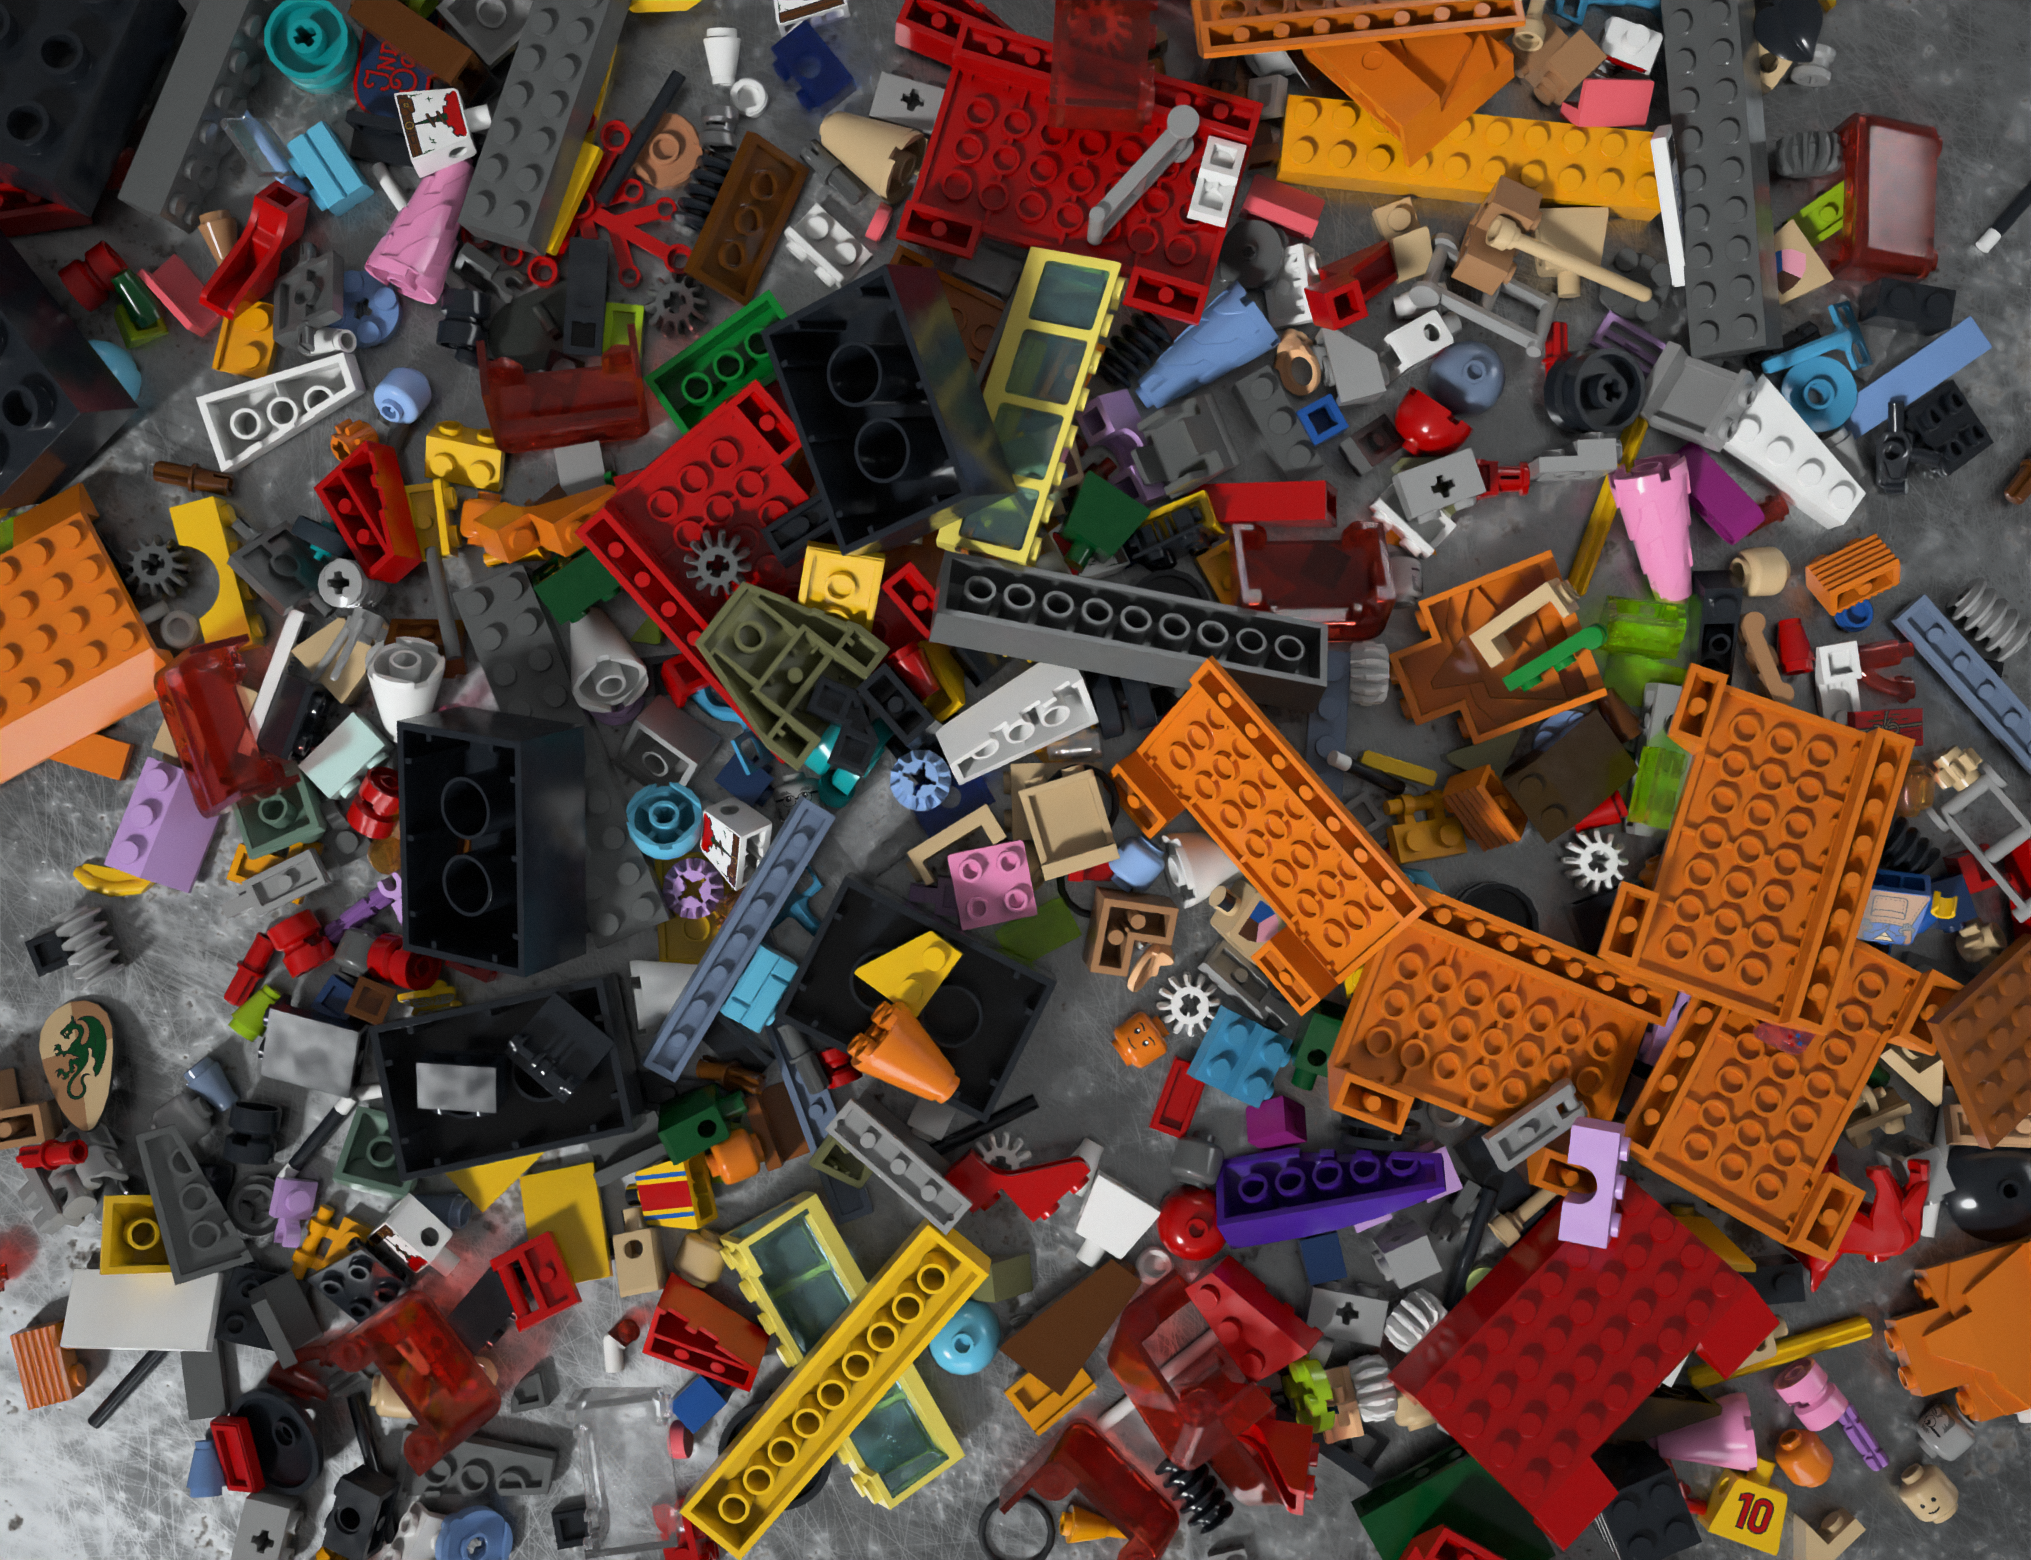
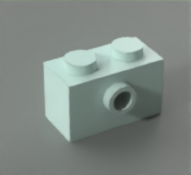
[298,712,395,800]

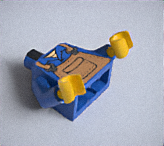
[1857,869,1958,955]

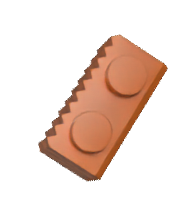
[1805,533,1900,616]
[1441,764,1528,852]
[10,1318,87,1410]

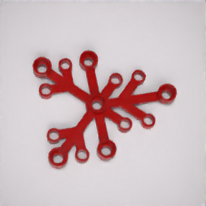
[461,113,692,289]

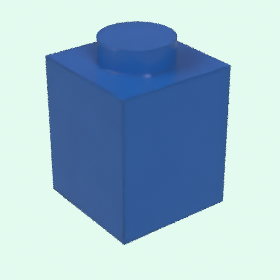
[1296,393,1349,448]
[668,1374,732,1434]

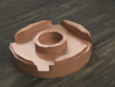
[631,113,703,190]

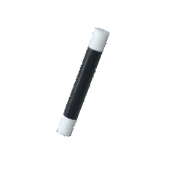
[1976,181,2031,253]
[1327,750,1419,796]
[277,1093,358,1178]

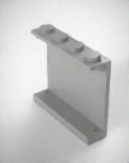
[824,1090,973,1235]

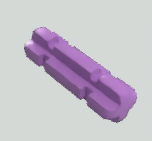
[324,887,394,944]
[1838,1401,1890,1471]

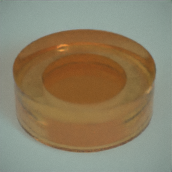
[367,836,401,875]

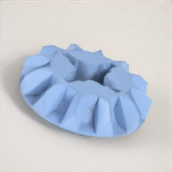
[890,750,951,811]

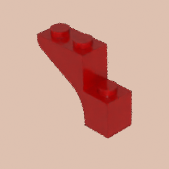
[199,180,309,321]
[1304,240,1398,331]
[942,1148,1091,1223]
[1219,1381,1320,1516]

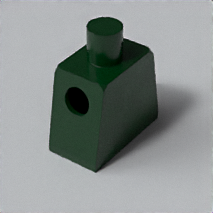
[1059,470,1151,572]
[1291,999,1347,1091]
[657,1084,749,1166]

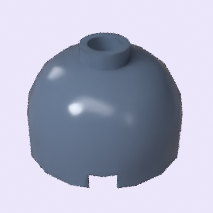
[1427,340,1506,418]

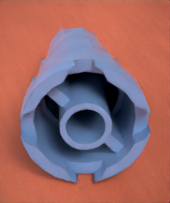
[1134,280,1281,409]

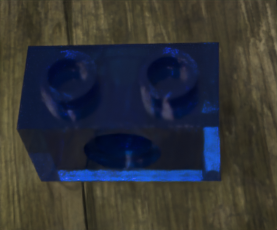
[770,19,857,118]
[913,766,996,838]

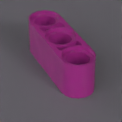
[1674,441,1765,546]

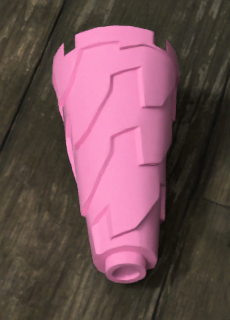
[364,158,475,304]
[1608,454,1693,608]

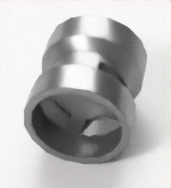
[699,104,739,153]

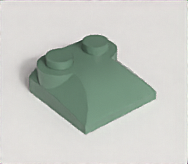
[227,760,327,860]
[332,1106,418,1200]

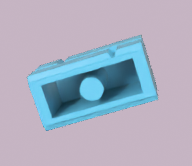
[286,121,375,217]
[720,941,799,1033]

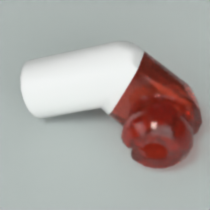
[603,1319,640,1373]

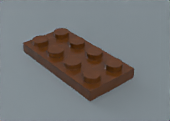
[683,131,810,306]

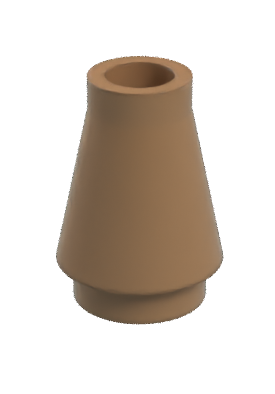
[198,209,238,267]

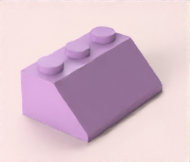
[104,757,233,893]

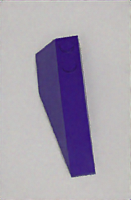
[1216,1148,1446,1250]

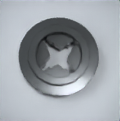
[227,1175,279,1236]

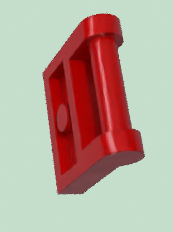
[489,1231,583,1333]

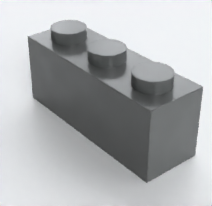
[1231,364,1324,482]

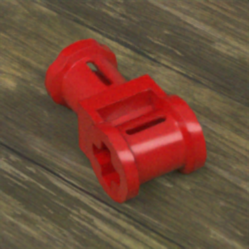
[1475,459,1530,500]

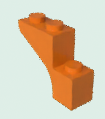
[473,485,617,564]

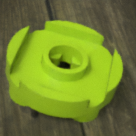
[1282,1353,1335,1434]

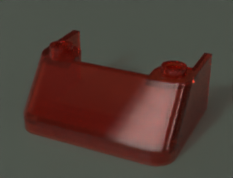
[476,323,650,453]
[153,633,301,819]
[1107,1268,1277,1471]
[999,1418,1180,1560]

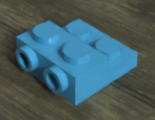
[1187,1005,1292,1108]

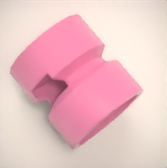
[1773,1357,1848,1431]

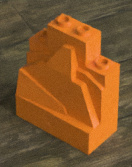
[1302,3,1523,168]
[1389,549,1608,745]
[1884,1235,2031,1422]

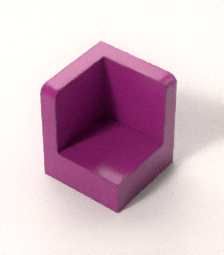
[1246,1095,1307,1152]

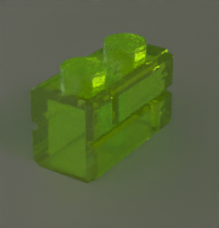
[1598,595,1687,660]

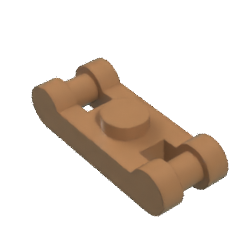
[1737,611,1794,705]

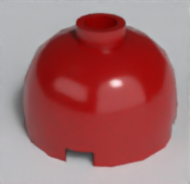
[1395,386,1474,457]
[1155,1185,1226,1261]

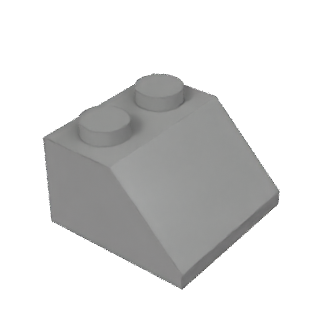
[1313,327,1390,412]
[613,694,721,788]

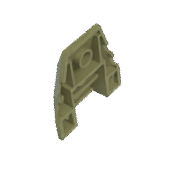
[695,582,890,771]

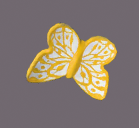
[397,979,463,1015]

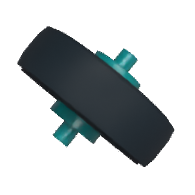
[291,515,356,561]

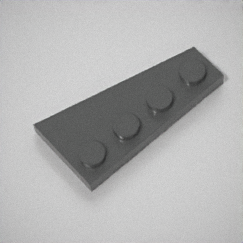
[135,1124,254,1285]
[396,1423,557,1500]

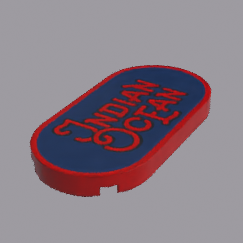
[353,3,445,119]

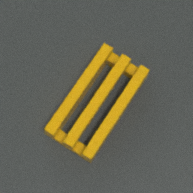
[1357,750,1438,787]

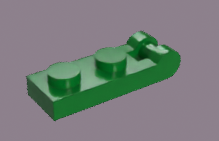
[1502,623,1609,692]

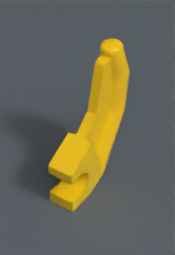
[73,863,155,897]

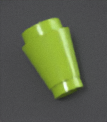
[228,984,282,1042]

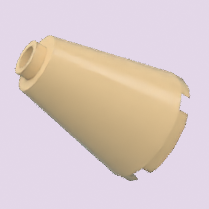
[819,111,929,204]

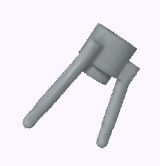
[309,607,388,686]

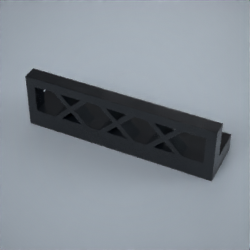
[345,109,487,171]
[1244,1367,1390,1486]

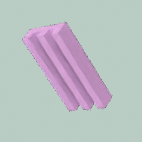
[1588,310,1666,380]

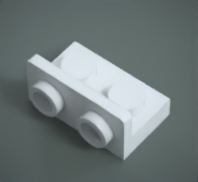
[784,203,873,288]
[1265,243,1323,330]

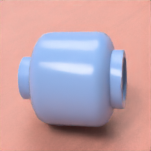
[373,367,432,424]
[1108,834,1165,892]

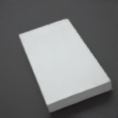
[60,1269,224,1352]

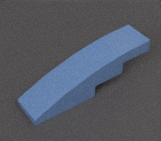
[1842,316,1992,440]

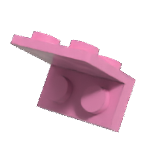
[947,839,1038,931]

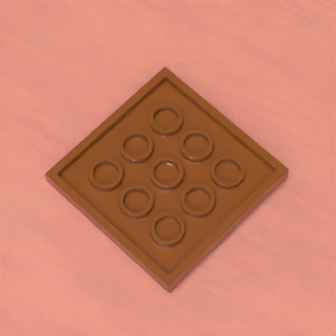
[1926,933,2031,1150]

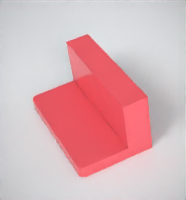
[1559,78,1654,127]
[1238,174,1325,244]
[136,253,224,338]

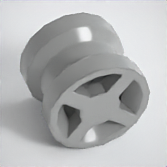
[1791,44,1836,87]

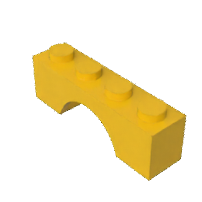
[169,496,266,658]

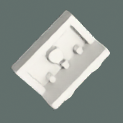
[1369,482,1457,560]
[382,1501,447,1560]

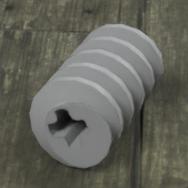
[318,558,391,609]
[1946,578,2031,662]
[50,905,125,990]

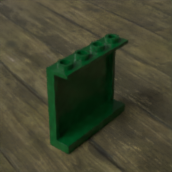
[1351,1442,1556,1560]

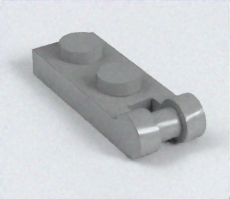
[1481,1078,1588,1172]

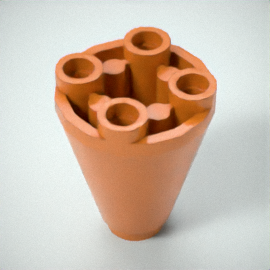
[846,1001,960,1104]

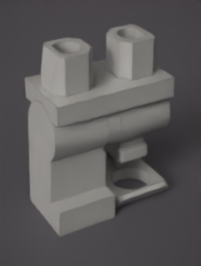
[18,1123,129,1235]

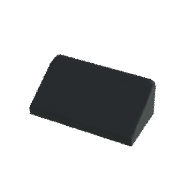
[760,493,835,568]

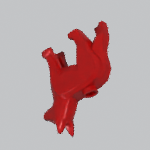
[1783,1153,1931,1292]

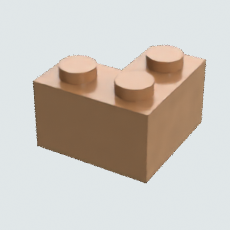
[1510,13,1608,110]
[1451,175,1543,296]
[1082,886,1179,977]
[0,1067,63,1150]

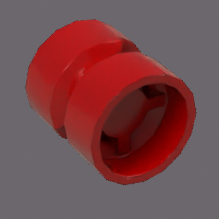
[58,240,128,312]
[346,766,399,839]
[266,908,336,979]
[367,933,442,991]

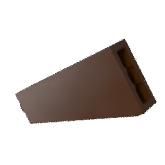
[347,0,490,105]
[997,1257,1142,1396]

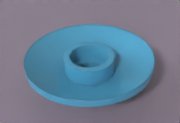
[1780,356,1857,433]

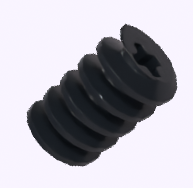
[671,150,733,235]
[1096,310,1173,390]
[1880,808,1941,874]
[1155,1446,1234,1534]

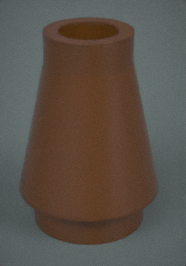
[1595,686,1644,744]

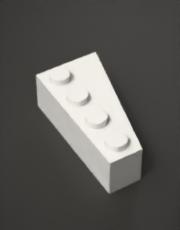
[196,352,367,472]
[1720,373,1866,529]
[935,662,1099,786]

